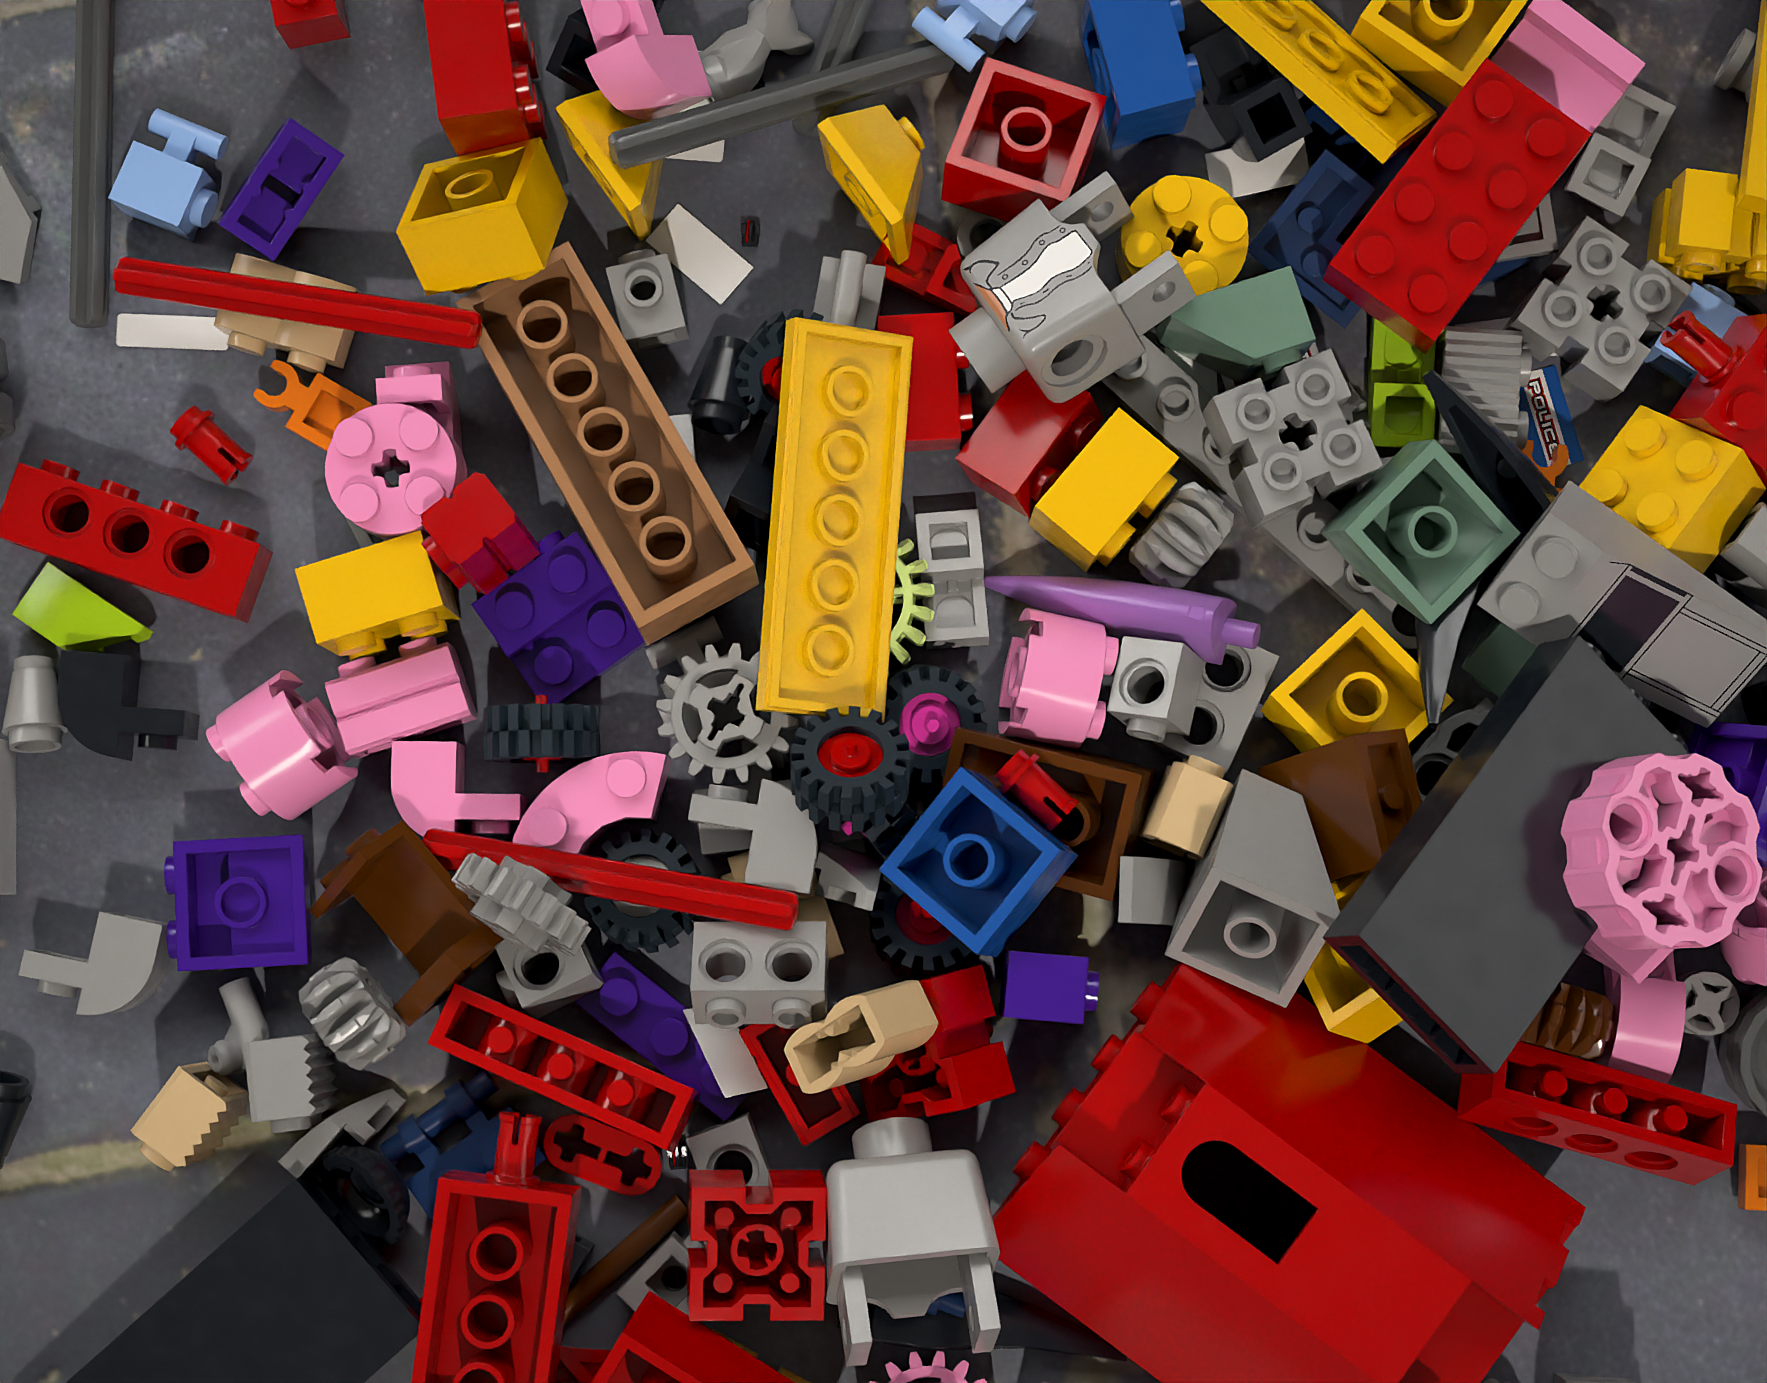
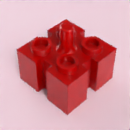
[838,964,1016,1123]
[687,1170,827,1321]

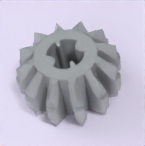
[1129,481,1234,589]
[299,957,406,1070]

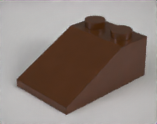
[941,726,1156,902]

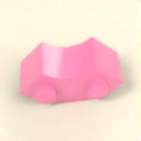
[512,751,671,855]

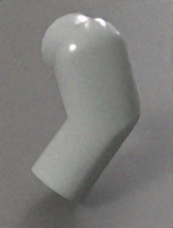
[208,977,267,1075]

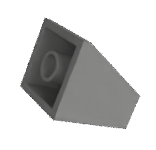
[1165,769,1340,1008]

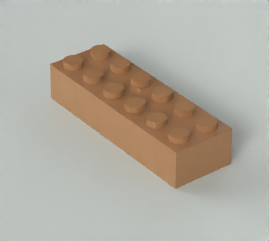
[455,241,759,646]

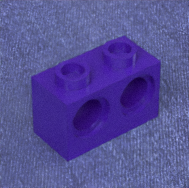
[216,118,344,261]
[999,950,1099,1024]

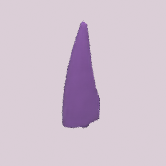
[984,575,1261,665]

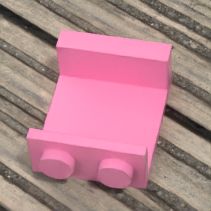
[1490,0,1646,133]

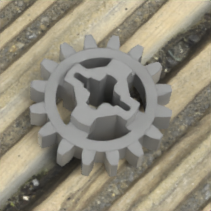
[656,643,798,785]
[451,853,592,956]

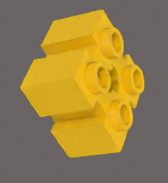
[1646,168,1767,295]

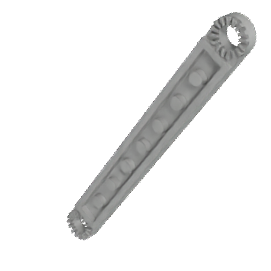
[956,211,1417,652]

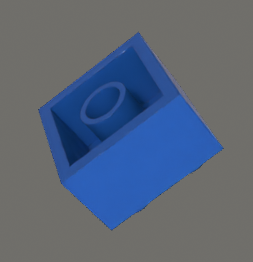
[1078,0,1202,150]
[879,767,1078,957]

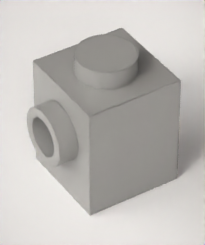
[606,249,690,353]

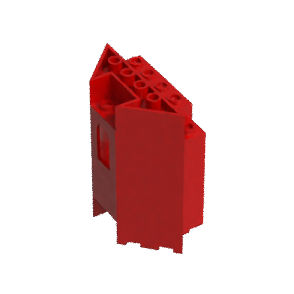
[992,961,1586,1383]

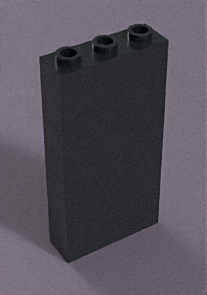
[1322,636,1689,1074]
[66,1172,422,1383]

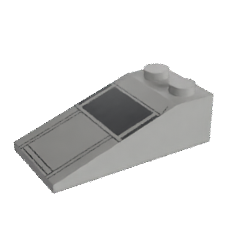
[1477,480,1767,728]

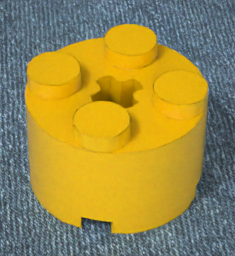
[1115,175,1249,296]

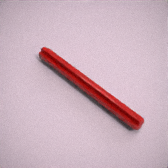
[112,256,483,349]
[422,828,799,931]

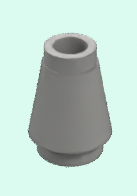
[2,655,68,753]

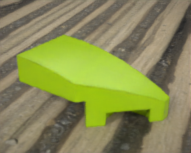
[12,562,154,653]

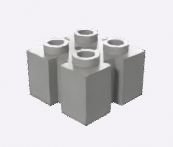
[1503,216,1693,405]
[1202,349,1383,529]

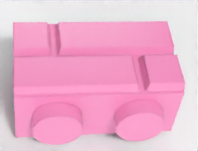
[325,636,478,759]

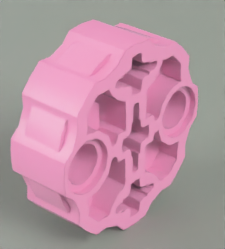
[1560,753,1763,950]

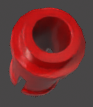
[170,405,254,486]
[994,749,1079,832]

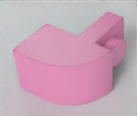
[580,0,713,120]
[375,361,463,476]
[391,741,527,837]
[1595,951,1686,1084]

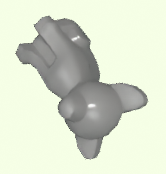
[698,0,814,103]

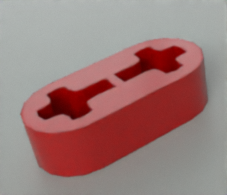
[543,1113,664,1196]

